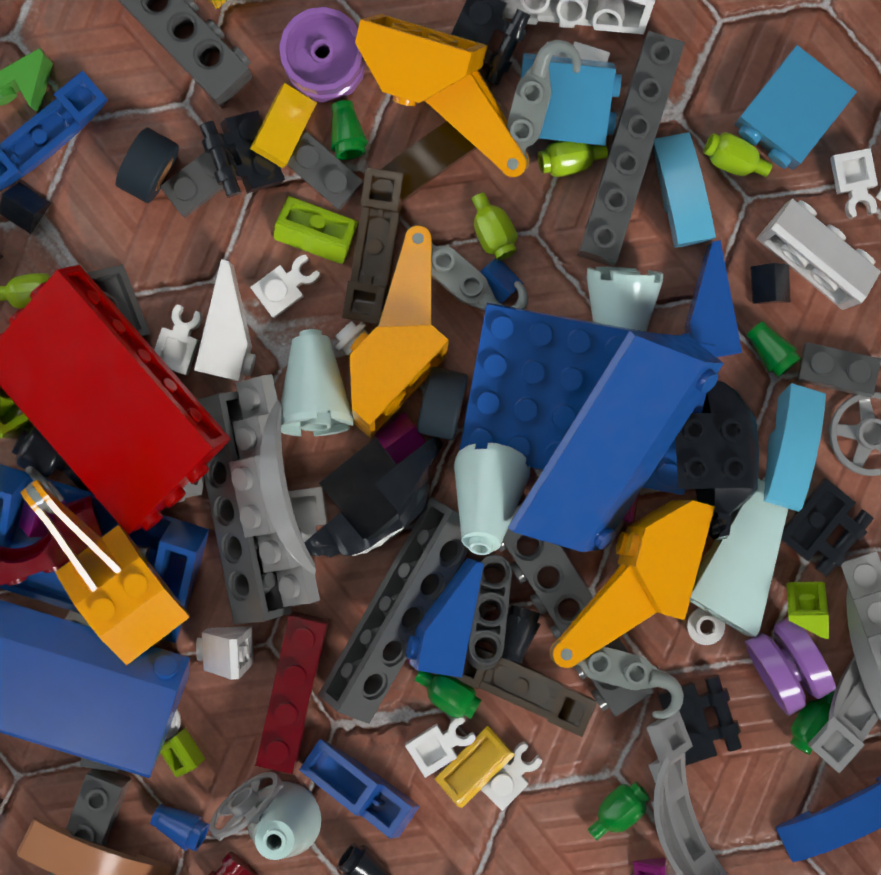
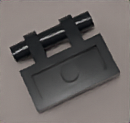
[451,0,531,85]
[199,110,285,198]
[781,478,874,577]
[657,675,742,766]

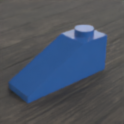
[681,240,742,358]
[406,558,484,678]

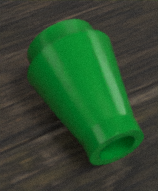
[331,100,368,160]
[746,321,801,378]

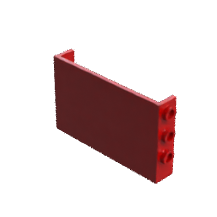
[0,264,231,535]

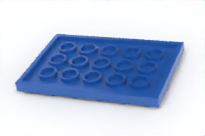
[459,303,716,495]

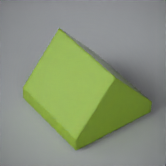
[160,728,206,778]

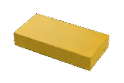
[250,83,317,168]
[435,726,515,808]

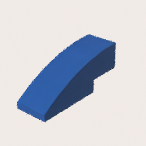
[299,739,420,839]

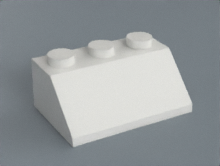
[756,198,881,310]

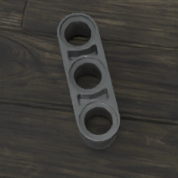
[467,555,512,670]

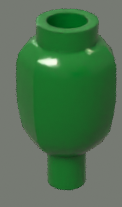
[414,671,482,719]
[790,690,835,755]
[588,781,651,841]

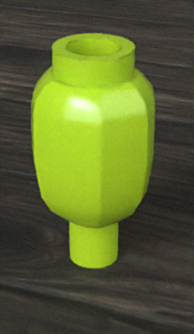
[703,132,773,177]
[538,141,608,177]
[471,192,518,261]
[0,273,51,309]

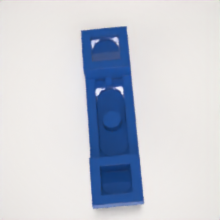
[0,71,108,191]
[775,776,881,863]

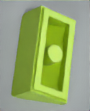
[274,196,359,264]
[787,582,829,639]

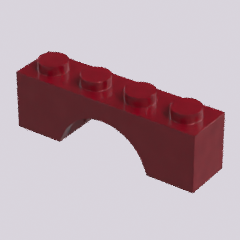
[0,495,105,586]
[255,611,330,774]

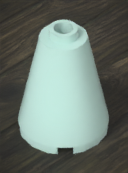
[586,266,663,332]
[281,329,353,436]
[454,443,530,555]
[247,781,322,860]

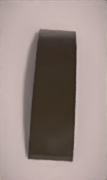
[381,121,477,203]
[342,167,404,324]
[452,645,598,737]

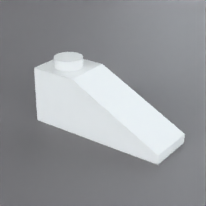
[194,259,256,382]
[196,626,254,680]

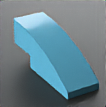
[653,132,716,248]
[764,383,826,512]

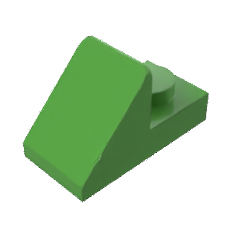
[0,48,53,113]

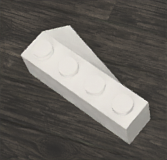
[502,0,655,34]

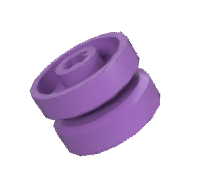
[279,7,367,103]
[744,617,836,716]

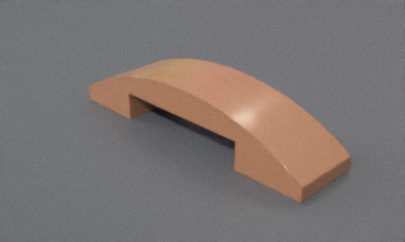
[16,818,172,875]

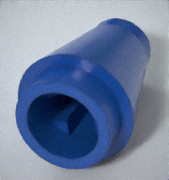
[150,804,210,852]

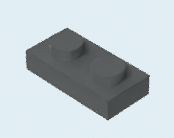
[287,131,364,211]
[160,149,236,218]
[796,342,881,398]

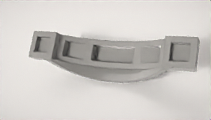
[229,374,320,607]
[841,551,881,720]
[807,656,879,773]
[646,711,728,875]

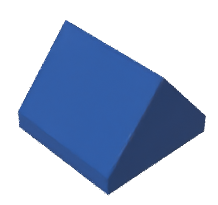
[480,258,524,304]

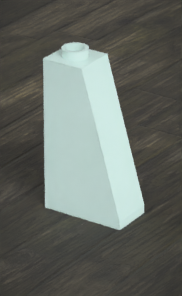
[690,477,788,637]

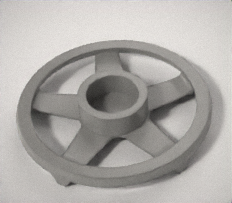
[828,392,881,476]
[210,772,284,841]

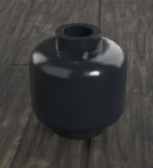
[11,425,67,478]

